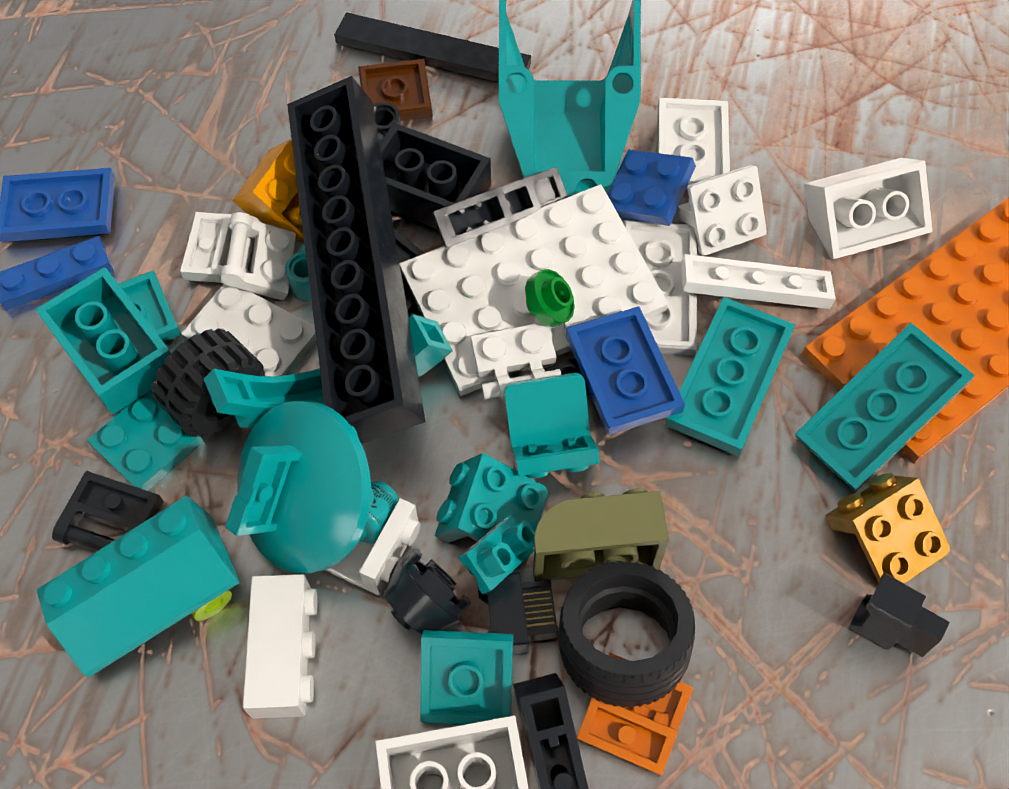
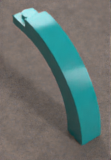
[204,314,453,428]

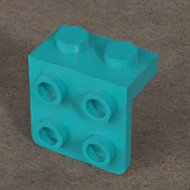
[504,373,600,478]
[434,453,548,560]

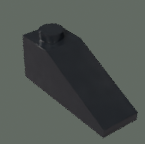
[513,673,589,789]

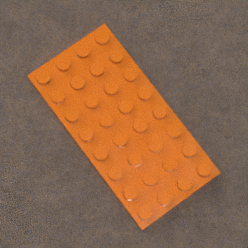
[802,198,1009,464]

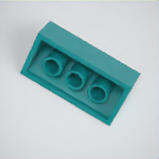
[36,496,240,677]

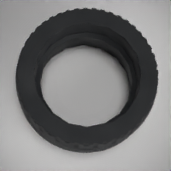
[559,561,695,708]

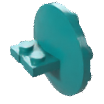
[225,401,374,574]

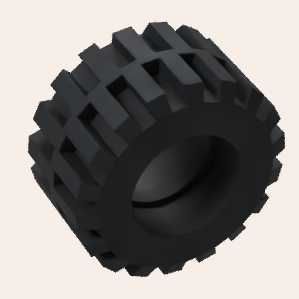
[152,328,265,437]

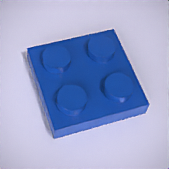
[607,149,696,226]

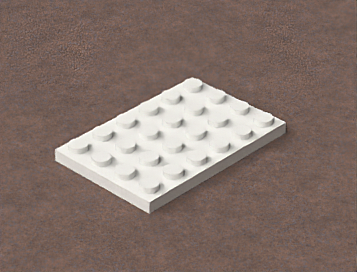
[399,184,669,397]

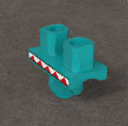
[458,516,535,594]

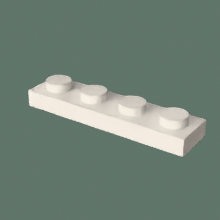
[681,254,836,309]

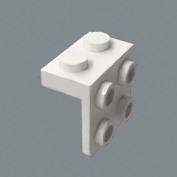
[325,498,421,596]

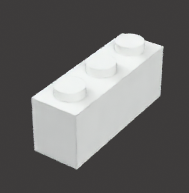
[243,574,317,719]

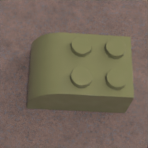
[533,488,669,581]

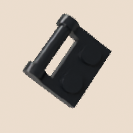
[52,471,164,551]

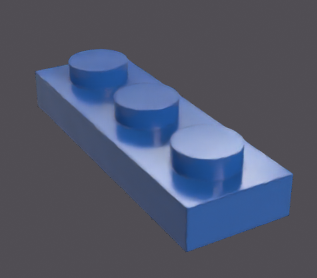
[0,236,114,311]

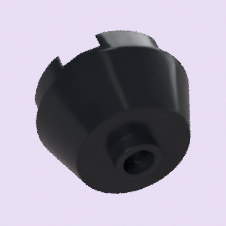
[383,549,471,635]

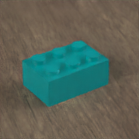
[35,267,171,415]

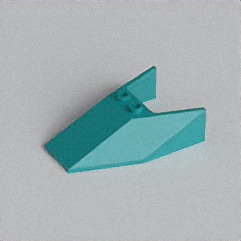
[499,0,641,197]

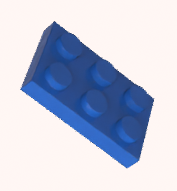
[0,168,115,242]
[565,306,685,436]

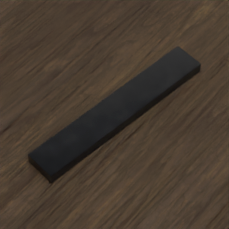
[334,12,531,82]

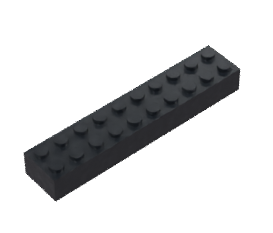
[287,76,426,444]

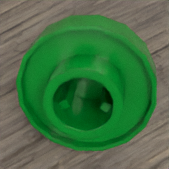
[525,269,575,327]

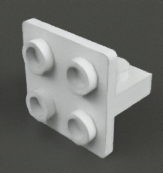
[677,165,767,256]

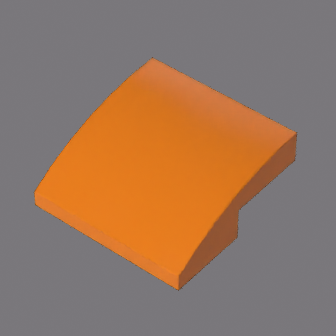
[577,653,694,776]

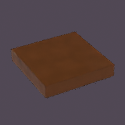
[358,59,433,121]

